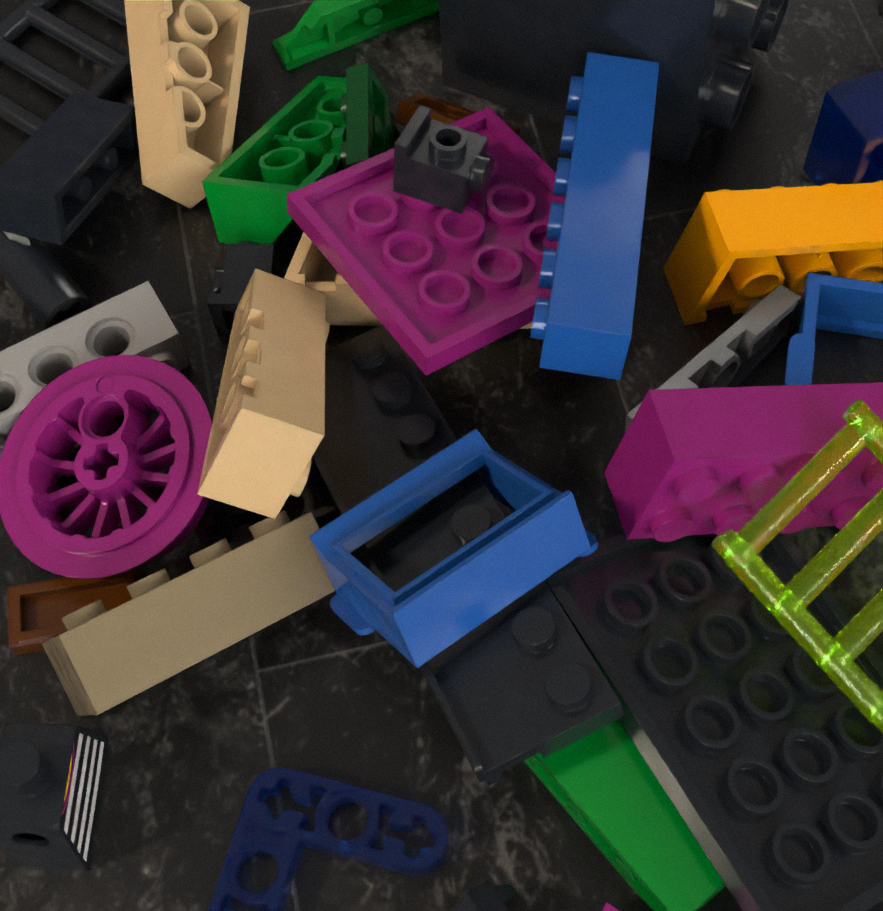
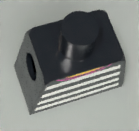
[0,723,108,871]

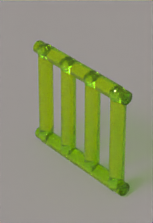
[712,399,883,734]

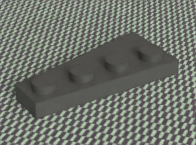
[625,284,801,433]

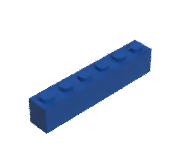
[530,52,659,380]

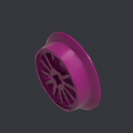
[0,355,212,579]

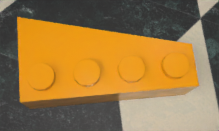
[663,180,883,326]

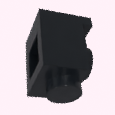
[393,105,494,214]
[207,241,282,336]

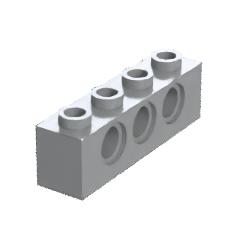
[0,281,191,459]

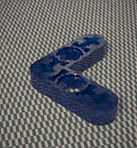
[208,767,449,911]

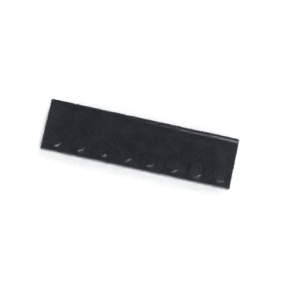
[312,324,623,786]

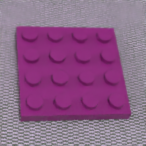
[286,107,565,376]

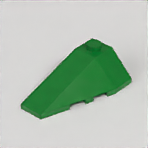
[201,76,346,244]

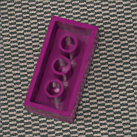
[604,382,883,542]

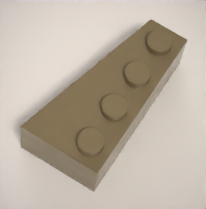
[42,510,335,716]

